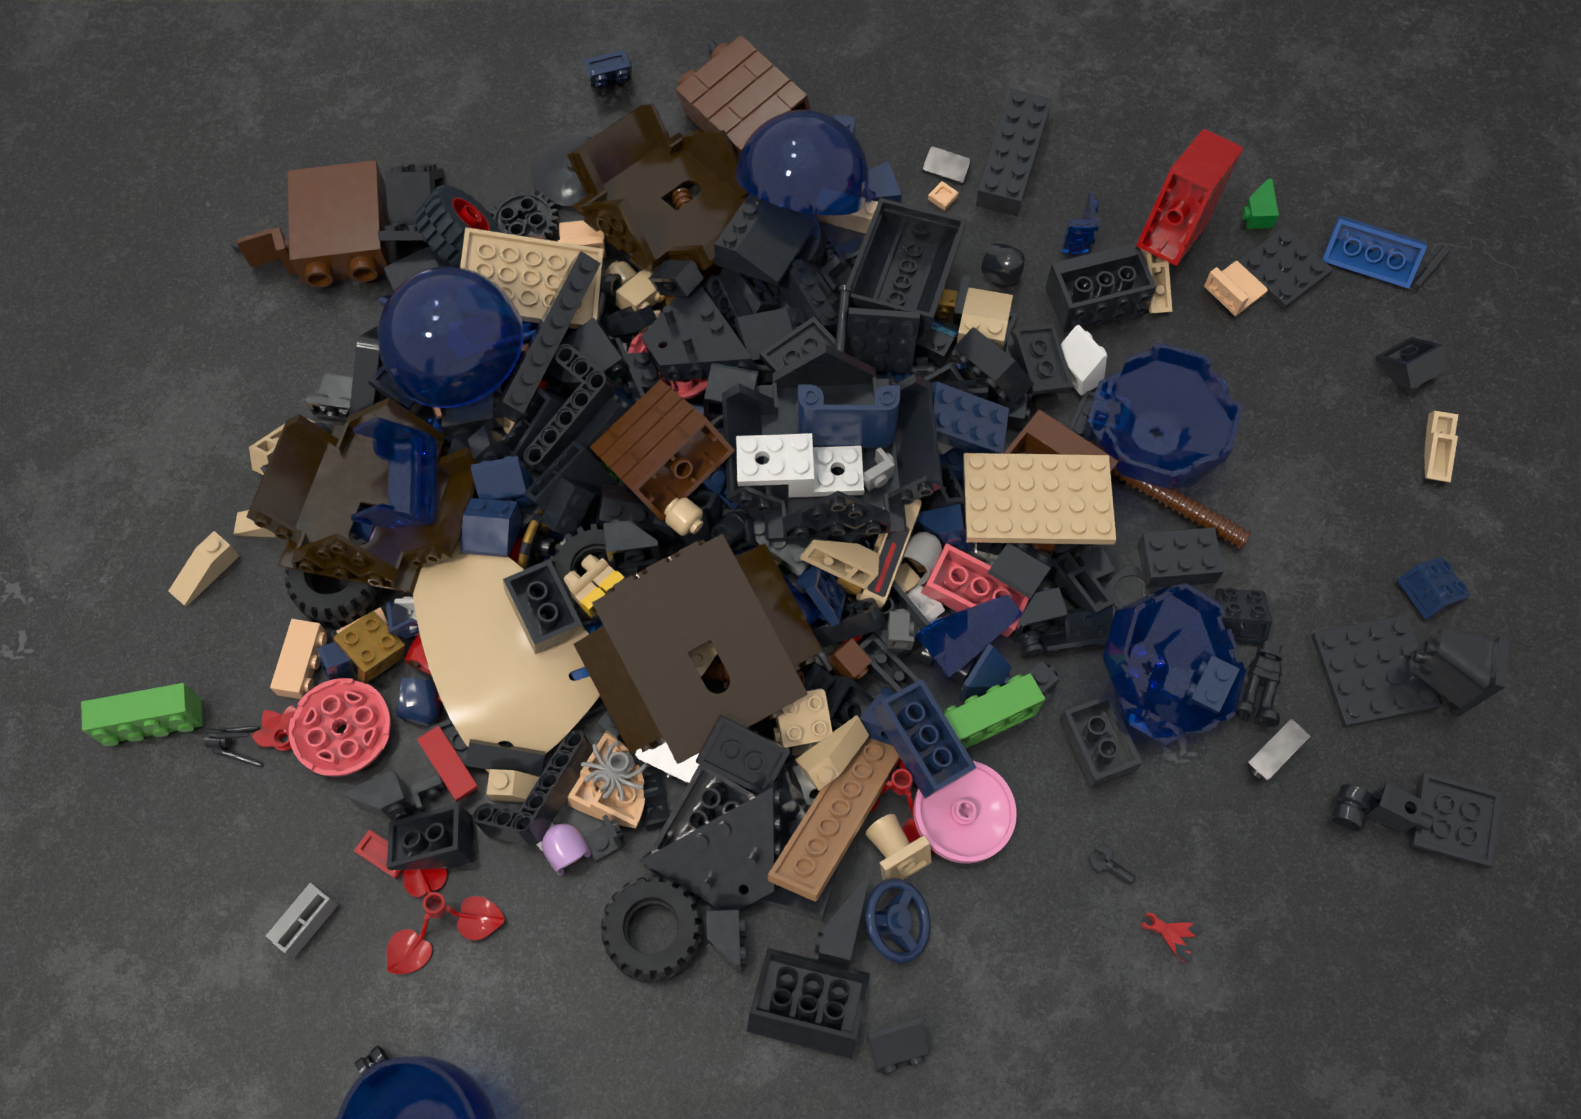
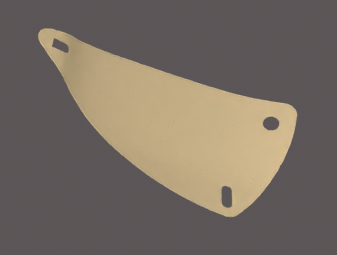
[413,529,600,772]

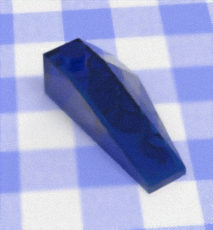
[914,594,1023,677]

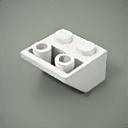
[1061,325,1107,396]

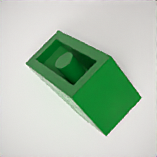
[1242,179,1279,229]

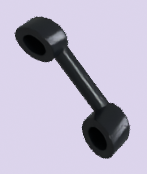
[597,274,622,332]

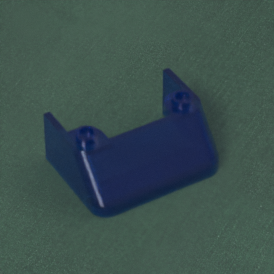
[351,417,436,528]

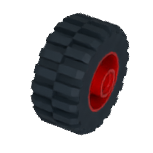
[415,185,502,269]

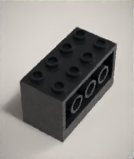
[1046,243,1156,332]

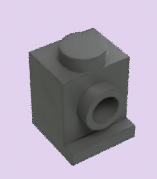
[887,609,914,650]

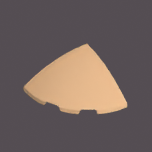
[568,732,645,828]

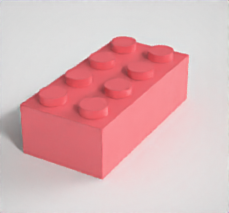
[920,543,1029,637]

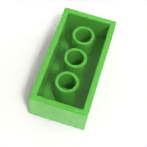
[943,673,1045,749]
[81,683,203,746]

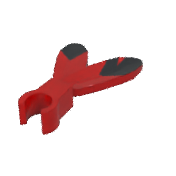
[1140,913,1203,963]

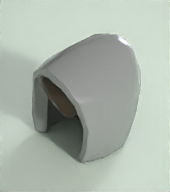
[898,532,942,586]

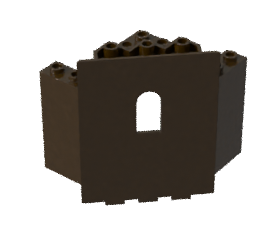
[567,103,757,274]
[246,397,479,594]
[573,534,823,765]

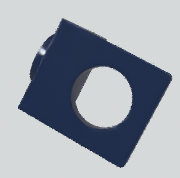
[386,602,419,639]

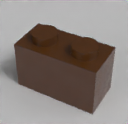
[826,639,872,680]

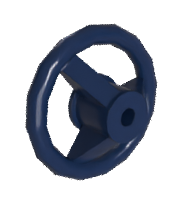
[865,878,931,963]

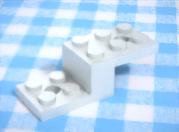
[736,434,864,497]

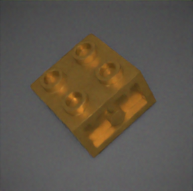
[334,611,405,684]

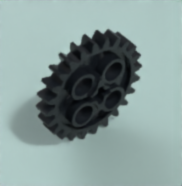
[489,189,560,240]

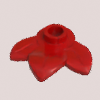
[252,705,297,751]

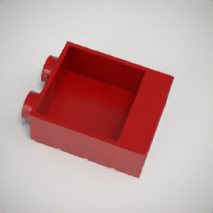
[1136,129,1243,266]

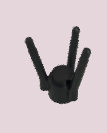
[205,725,263,767]

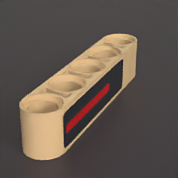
[856,499,921,609]

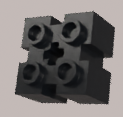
[653,489,724,546]

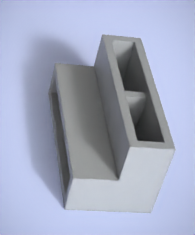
[266,883,338,958]

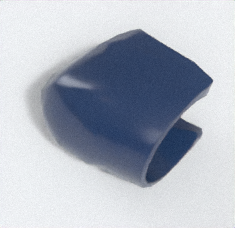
[396,678,441,726]

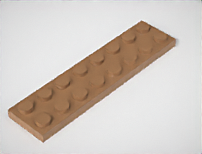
[768,738,901,902]

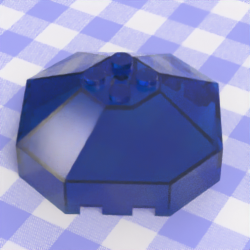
[1087,343,1243,489]
[1103,583,1246,745]

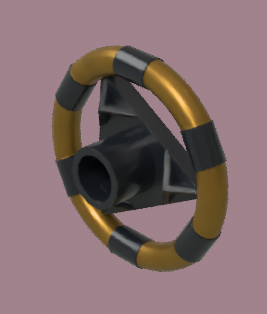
[518,509,554,570]

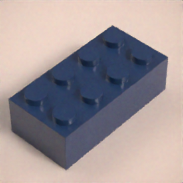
[931,382,1009,454]
[872,679,977,799]

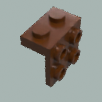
[237,227,296,275]

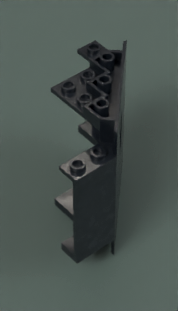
[722,344,943,540]

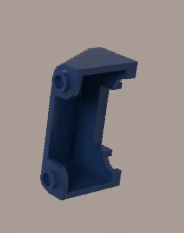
[797,385,900,448]

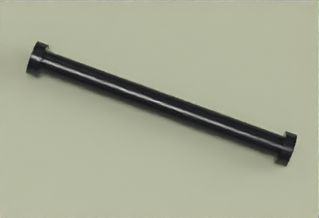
[835,285,853,353]

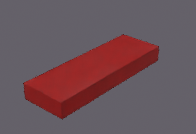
[417,725,479,802]

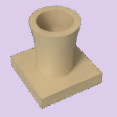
[866,814,932,881]

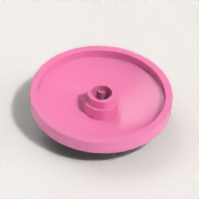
[913,761,1016,863]

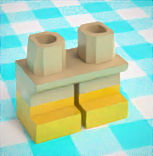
[564,554,625,618]

